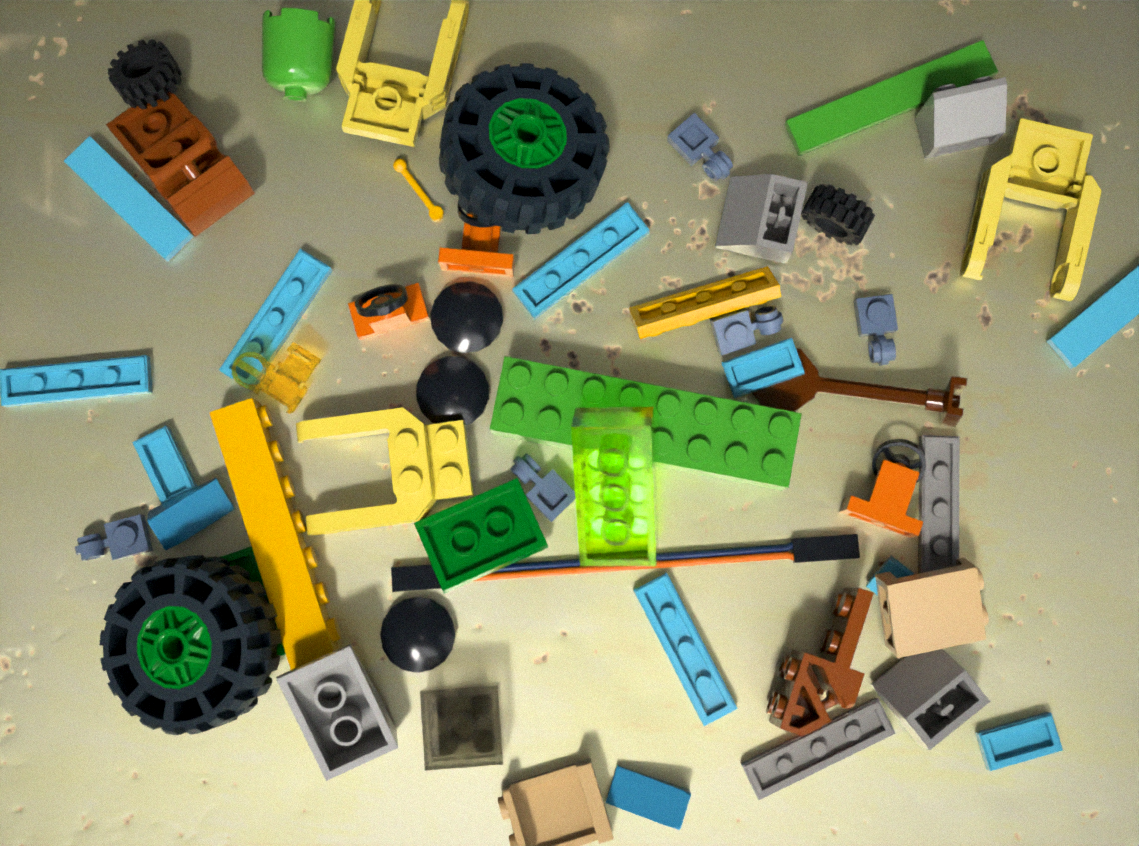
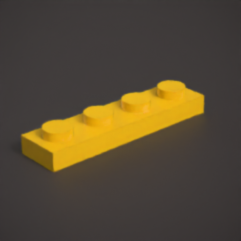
[629,266,781,339]

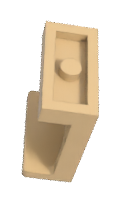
[875,557,989,658]
[497,758,614,846]

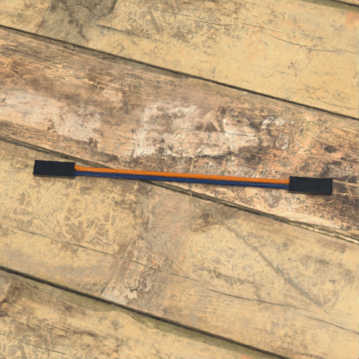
[391,534,860,592]

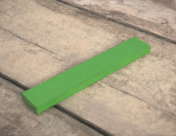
[784,40,998,156]

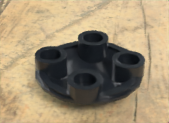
[430,281,503,353]
[416,356,489,425]
[380,597,455,673]

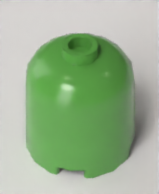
[262,8,336,101]

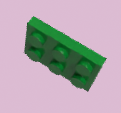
[414,478,548,594]

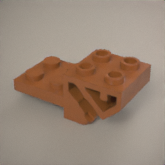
[106,92,255,237]
[766,588,874,737]

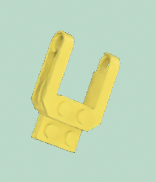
[336,0,469,147]
[960,118,1102,301]
[296,407,474,535]

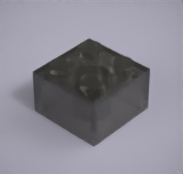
[420,682,505,771]

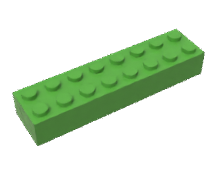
[490,356,802,491]

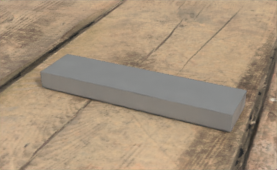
[918,435,960,574]
[740,698,896,800]

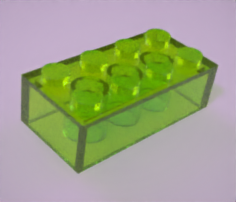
[571,407,659,566]

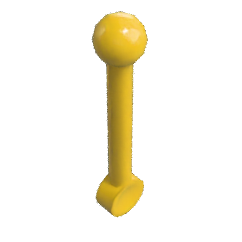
[393,158,444,222]

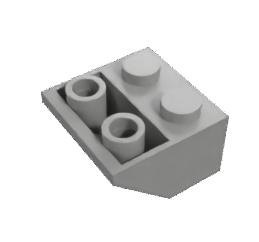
[914,76,1007,159]
[715,174,808,264]
[870,649,990,750]

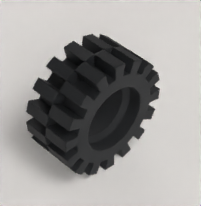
[108,39,182,109]
[801,184,875,245]

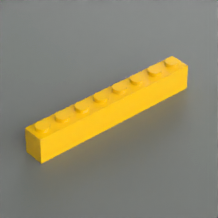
[209,398,342,670]

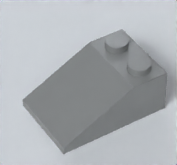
[276,644,398,781]

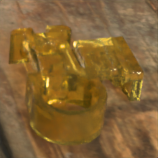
[231,342,321,414]

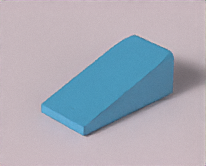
[147,477,235,550]
[605,765,691,830]

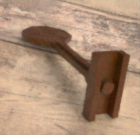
[752,348,967,427]

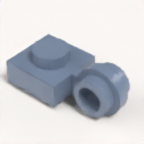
[667,113,733,182]
[853,294,898,366]
[709,306,784,355]
[510,453,578,522]
[75,514,153,561]

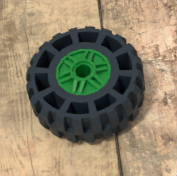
[439,63,610,234]
[100,555,281,735]

